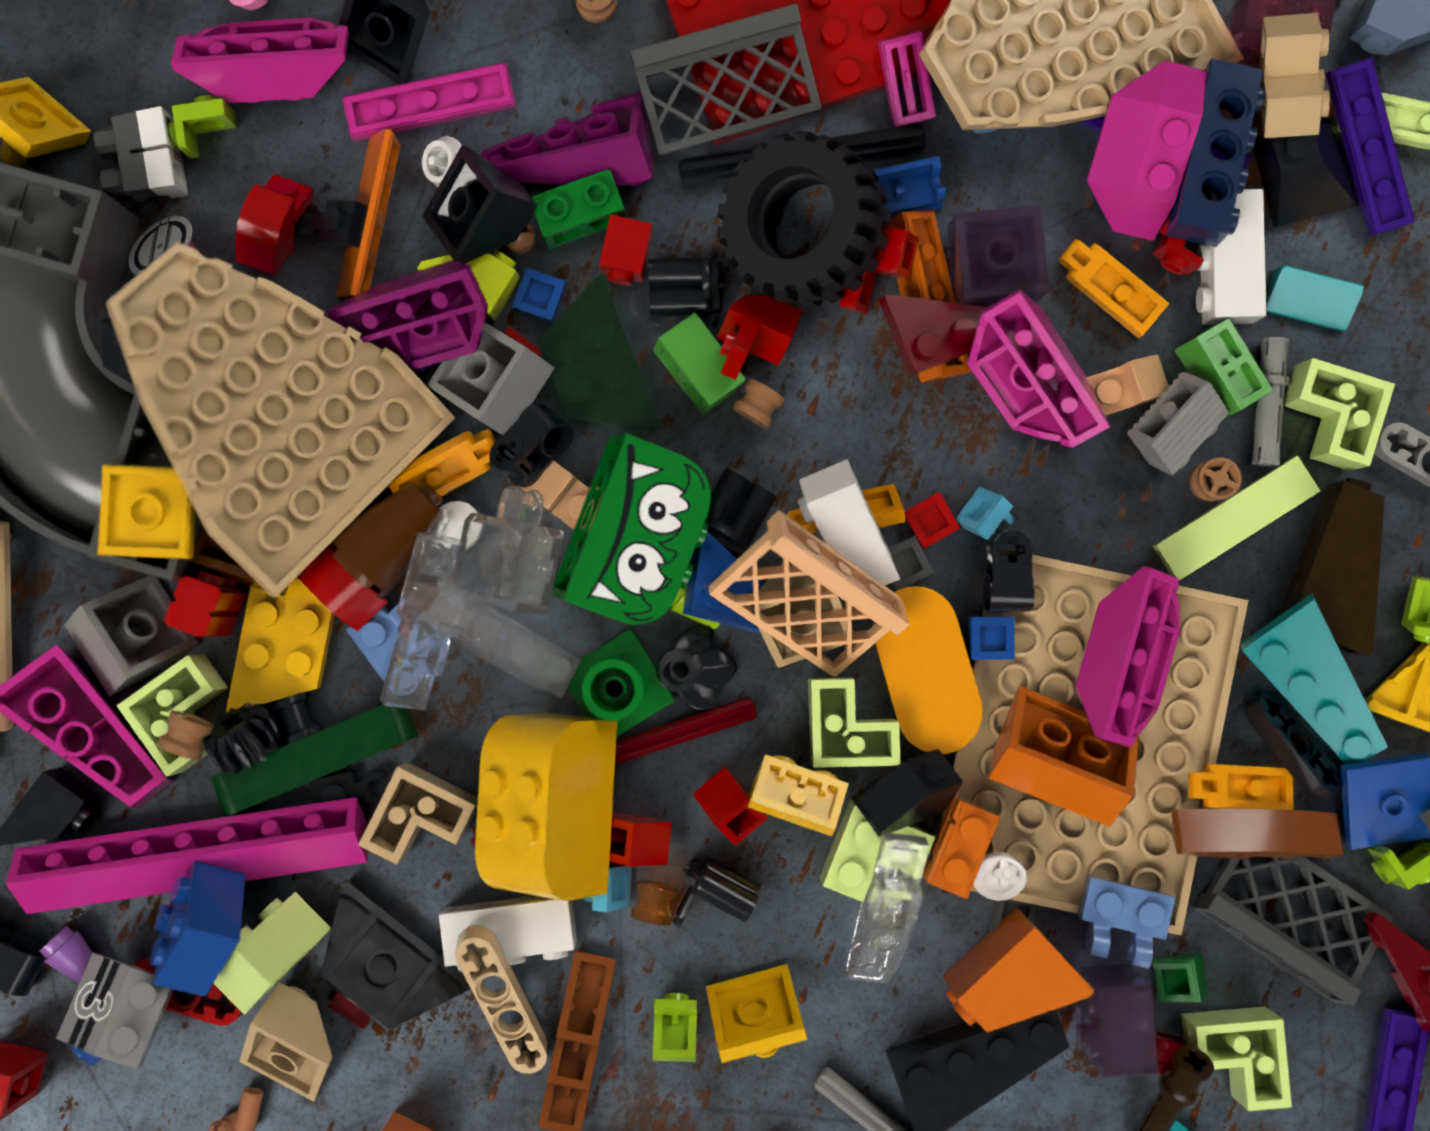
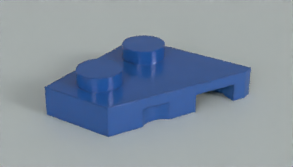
[683,533,764,633]

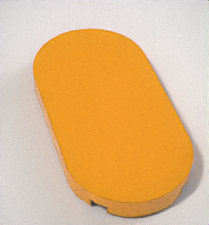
[873,586,984,754]

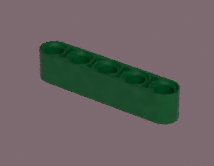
[209,697,419,817]

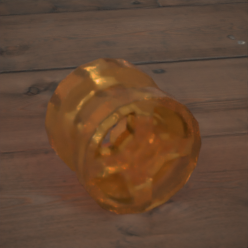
[630,880,679,926]

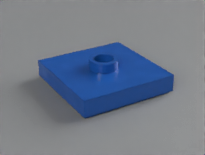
[1341,753,1430,850]

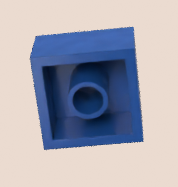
[150,861,245,996]

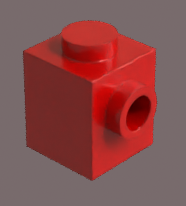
[599,214,654,286]
[693,767,768,846]

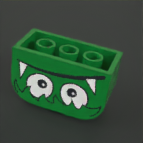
[549,433,711,625]

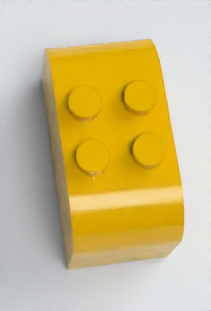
[475,713,617,901]

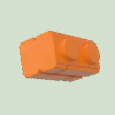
[921,796,1000,899]

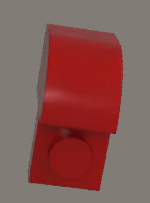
[235,174,313,275]
[839,227,919,315]
[717,295,803,380]
[298,541,388,632]

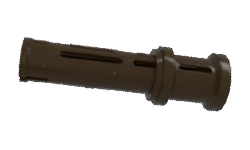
[1136,1045,1214,1131]

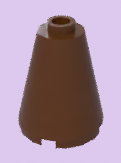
[332,482,444,599]

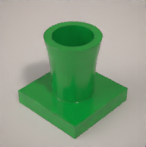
[559,628,675,737]

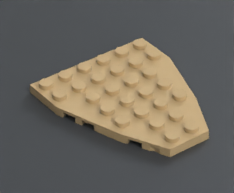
[919,0,1244,130]
[106,242,455,597]

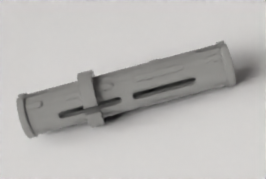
[1251,337,1290,466]

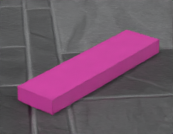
[342,62,516,141]

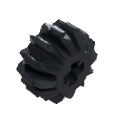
[203,703,282,774]

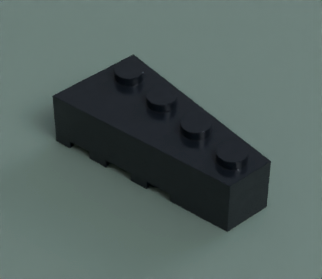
[885,1009,1070,1131]

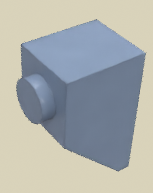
[1349,0,1430,56]

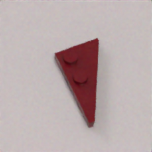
[879,294,989,377]
[1363,912,1430,1032]

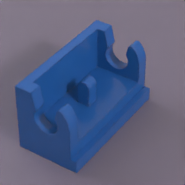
[874,156,946,218]

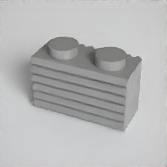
[1128,372,1230,476]

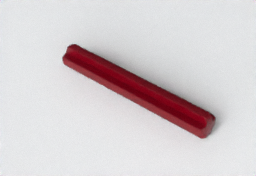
[615,697,757,765]

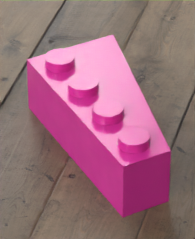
[0,644,173,809]

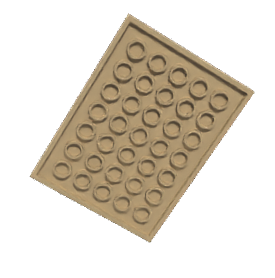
[937,548,1249,936]

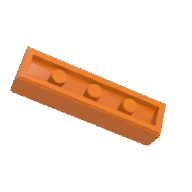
[336,129,401,300]
[889,210,971,382]

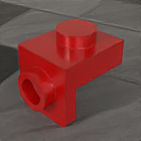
[1152,211,1204,275]

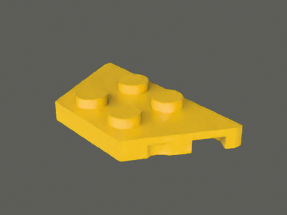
[226,576,335,712]
[1365,642,1430,733]

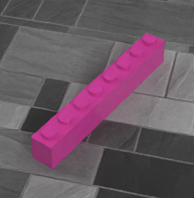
[6,797,368,914]

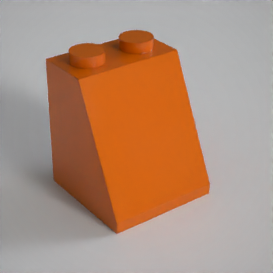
[943,906,1095,1032]

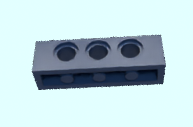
[1166,59,1265,247]

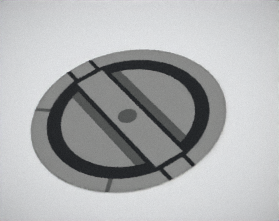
[129,216,192,276]

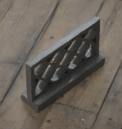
[630,3,822,156]
[1192,856,1394,1006]

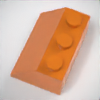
[989,686,1139,827]

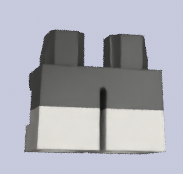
[93,106,188,203]

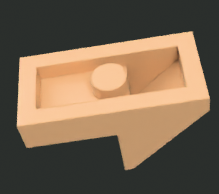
[1087,354,1169,416]
[520,461,589,529]

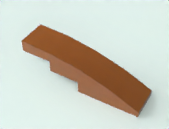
[1171,808,1343,859]
[538,951,616,1131]

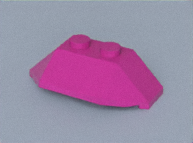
[171,17,349,103]
[1086,61,1207,241]
[967,289,1110,448]
[1075,566,1181,747]

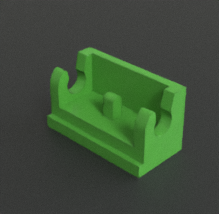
[653,313,746,416]
[1174,318,1273,418]

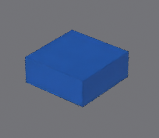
[512,267,567,323]
[969,617,1015,660]

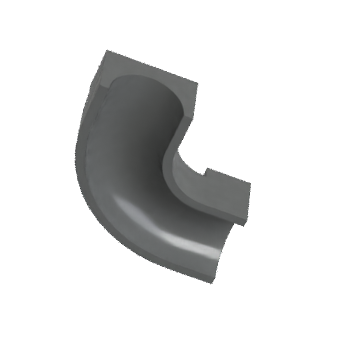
[0,163,210,581]

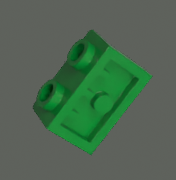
[532,170,626,250]

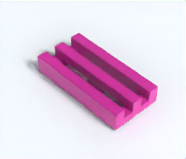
[877,30,936,127]

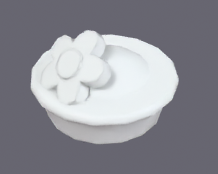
[422,136,462,187]
[430,501,480,551]
[973,852,1027,901]

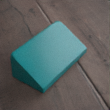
[1266,265,1364,332]

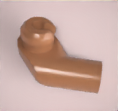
[209,1087,264,1131]

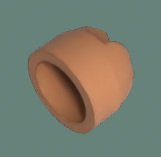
[505,222,536,254]

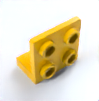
[748,754,849,837]

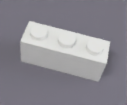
[1195,189,1266,325]
[797,459,900,586]
[439,895,578,971]

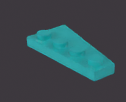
[1240,593,1388,764]

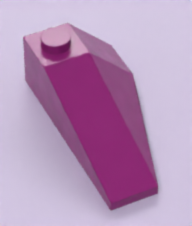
[480,92,655,187]

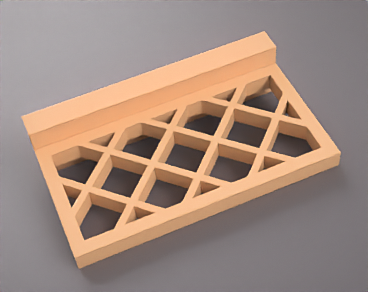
[708,510,910,678]

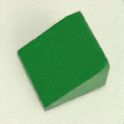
[1152,953,1208,1003]

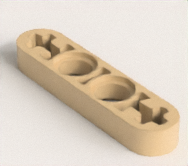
[455,925,548,1074]

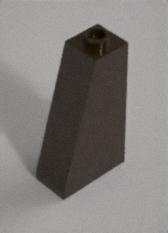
[1278,478,1385,656]

